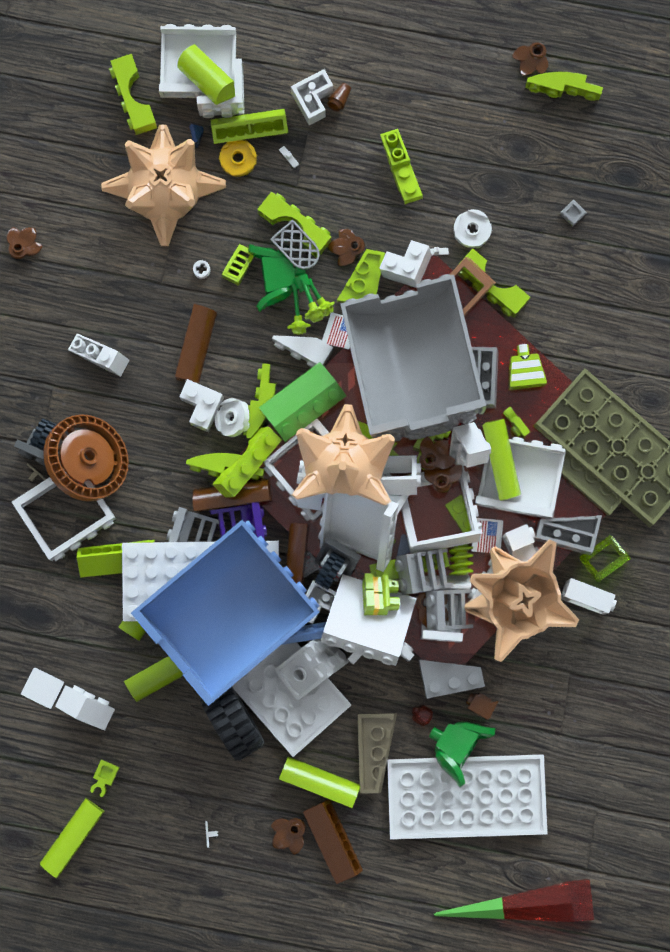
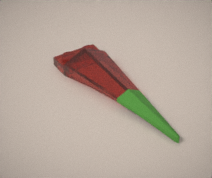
[434,879,594,922]

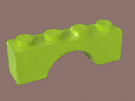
[109,54,157,135]
[258,192,331,258]
[458,248,530,318]
[212,427,282,497]

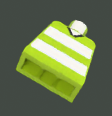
[508,344,547,390]

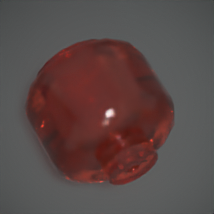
[412,704,433,726]

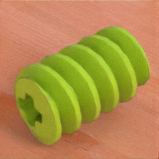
[449,544,473,576]

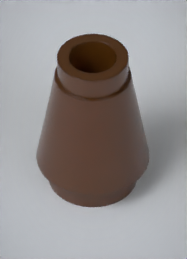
[327,83,351,112]

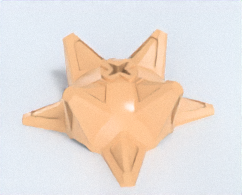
[101,125,226,246]
[292,404,395,505]
[464,539,579,662]

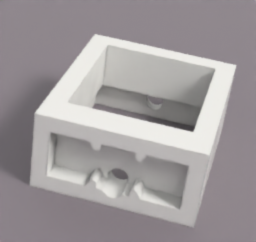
[380,455,421,495]
[561,578,617,615]

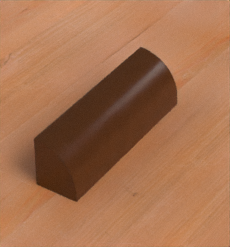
[175,304,217,384]
[193,478,272,512]
[286,522,310,586]
[303,799,363,884]

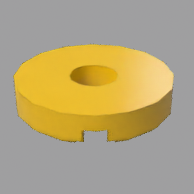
[219,140,257,177]

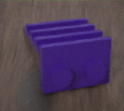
[210,502,267,540]

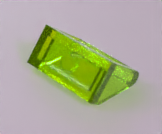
[579,535,631,582]

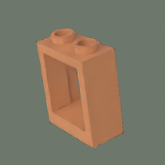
[450,257,496,316]

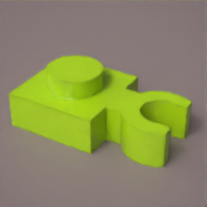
[503,407,530,438]
[90,760,120,797]

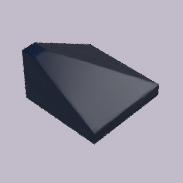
[190,124,204,148]

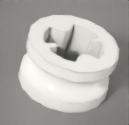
[193,260,210,279]

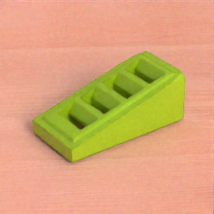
[222,244,254,286]

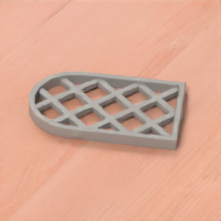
[270,219,320,270]

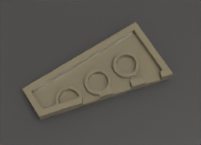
[358,713,397,793]

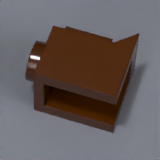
[466,693,499,720]

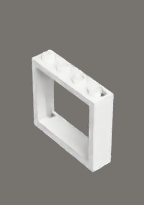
[263,419,329,522]
[401,466,483,554]
[12,469,116,561]

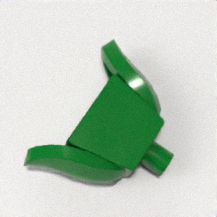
[248,244,306,313]
[429,722,496,788]

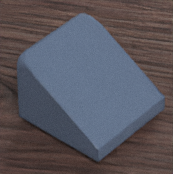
[397,534,410,556]

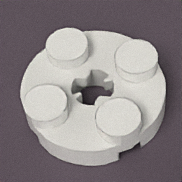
[453,210,492,248]
[215,398,249,437]

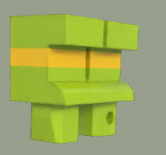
[362,573,400,615]

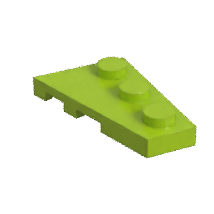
[337,249,385,303]

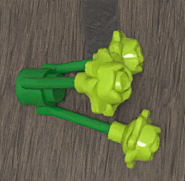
[287,274,335,335]

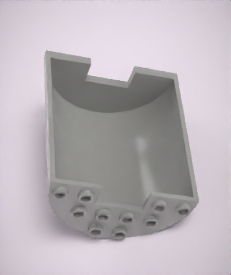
[341,274,486,441]

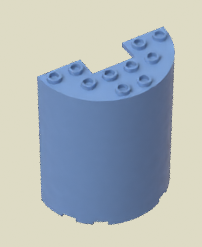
[131,520,320,706]

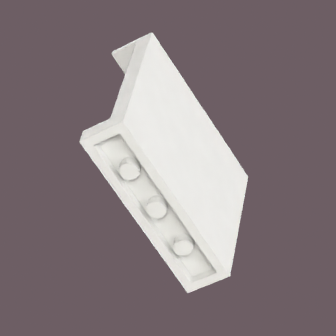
[159,24,236,98]
[475,437,566,519]
[318,493,399,572]
[321,574,417,666]

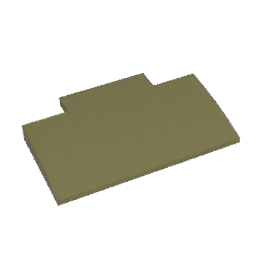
[533,369,670,527]

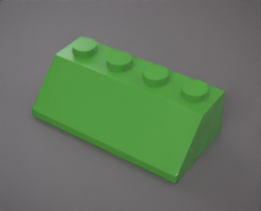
[258,362,346,442]

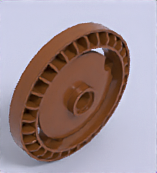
[43,414,129,501]

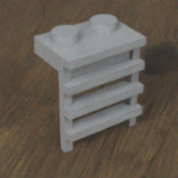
[166,507,225,542]
[395,548,454,595]
[426,589,473,631]

